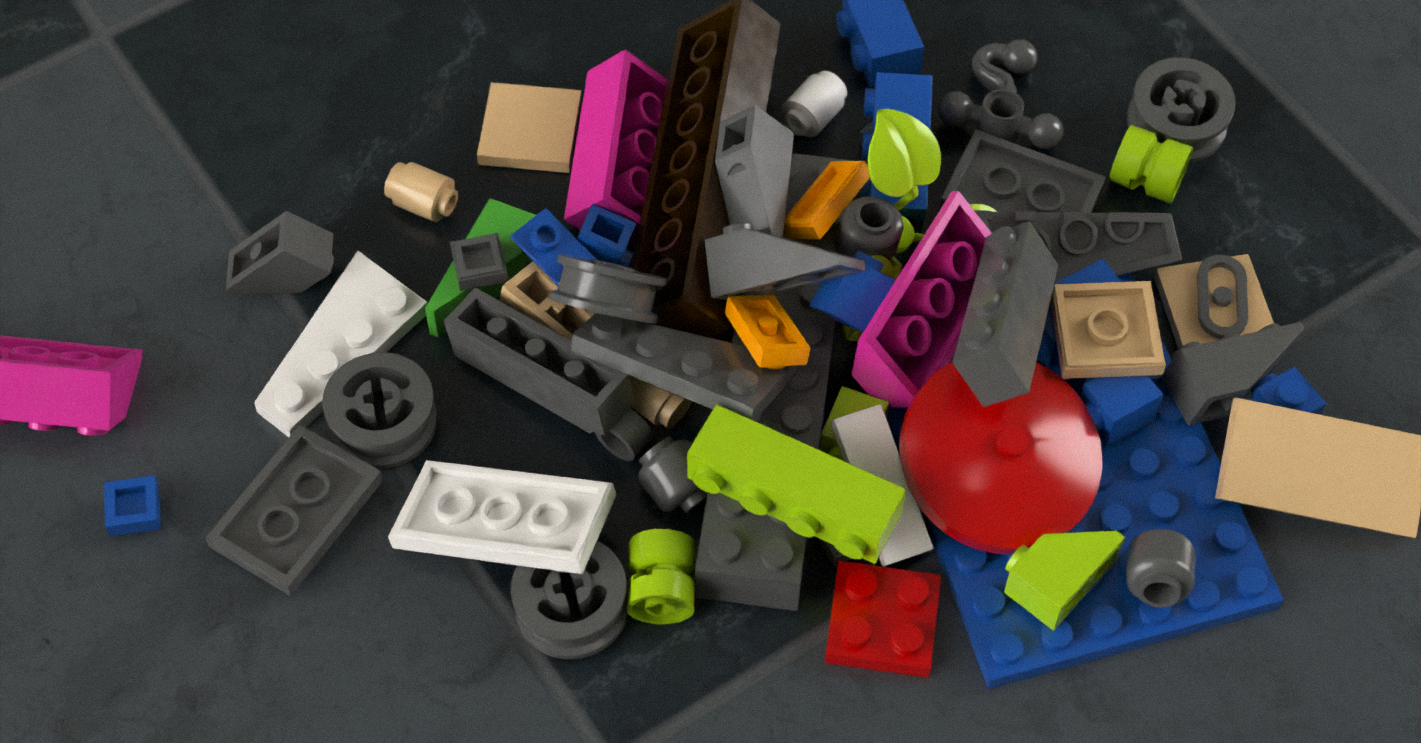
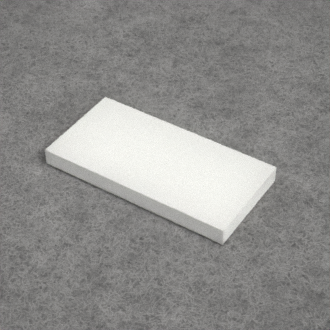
[388,460,616,574]

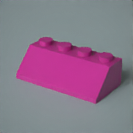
[564,50,668,245]
[852,191,991,408]
[0,335,142,436]

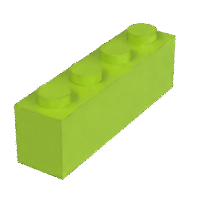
[687,404,906,564]

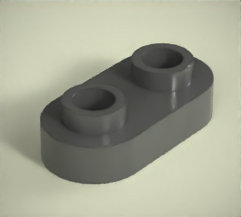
[1197,255,1248,339]

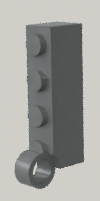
[443,288,653,461]

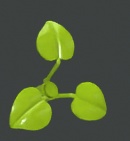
[843,109,996,341]

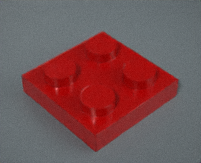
[824,560,941,678]

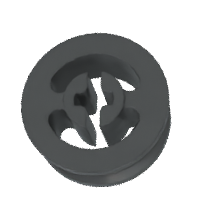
[1127,57,1235,163]
[548,254,667,324]
[322,352,437,469]
[511,541,628,660]

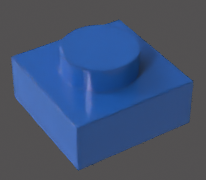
[104,475,161,536]

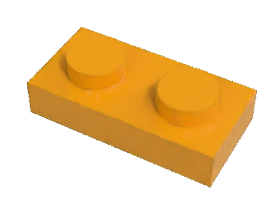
[725,294,810,369]

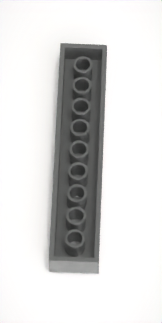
[695,153,854,611]

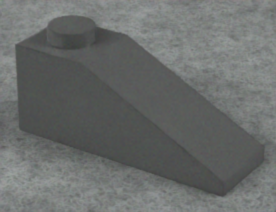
[705,223,866,301]

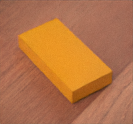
[783,161,870,240]

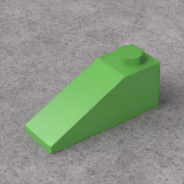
[425,198,536,338]

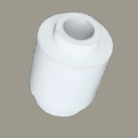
[782,71,847,137]

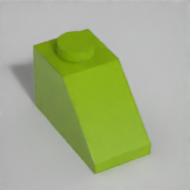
[1004,531,1125,631]

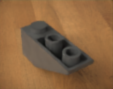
[715,105,794,237]
[1161,322,1305,426]

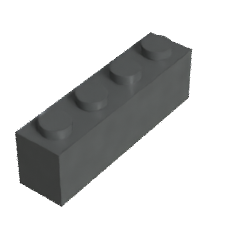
[952,221,1058,407]

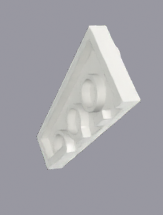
[254,251,428,437]

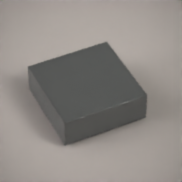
[450,233,508,291]

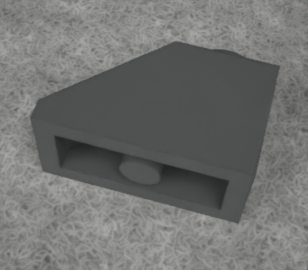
[226,211,334,294]

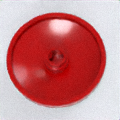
[900,362,1102,554]

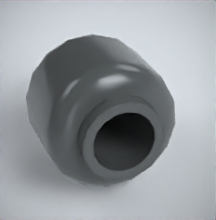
[836,196,904,261]
[638,437,708,514]
[1126,529,1196,608]

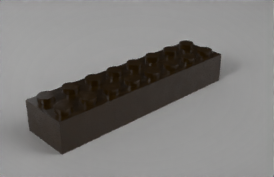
[631,0,780,338]

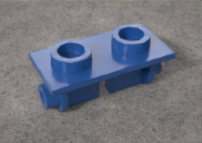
[510,208,597,287]

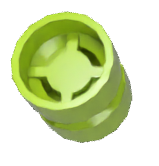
[1109,124,1193,204]
[627,529,695,624]

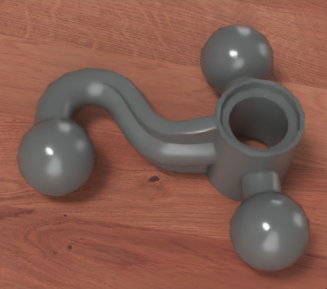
[938,39,1063,149]

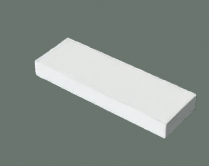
[830,404,934,567]

